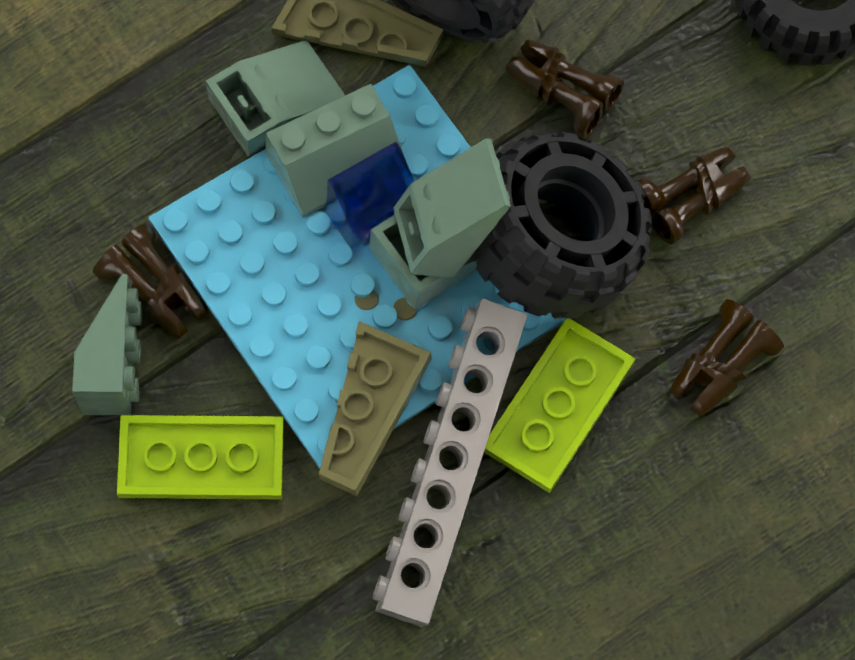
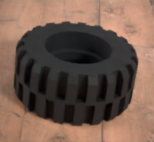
[737,0,855,66]

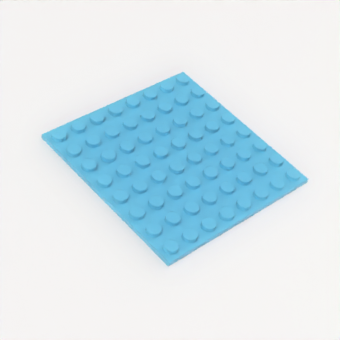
[148,65,566,469]

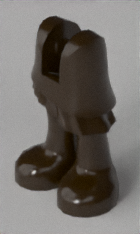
[505,39,624,139]
[634,147,751,245]
[92,223,208,339]
[669,299,784,417]

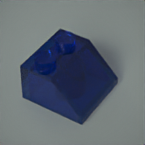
[326,142,414,249]

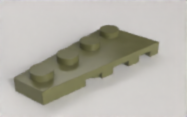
[272,0,443,67]
[319,321,432,496]

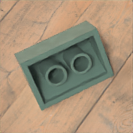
[266,84,407,217]

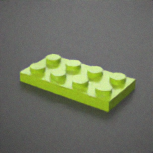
[484,318,636,493]
[117,415,284,500]

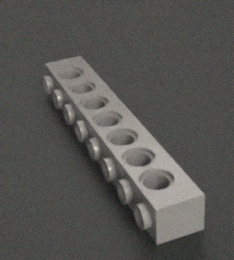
[372,298,528,627]

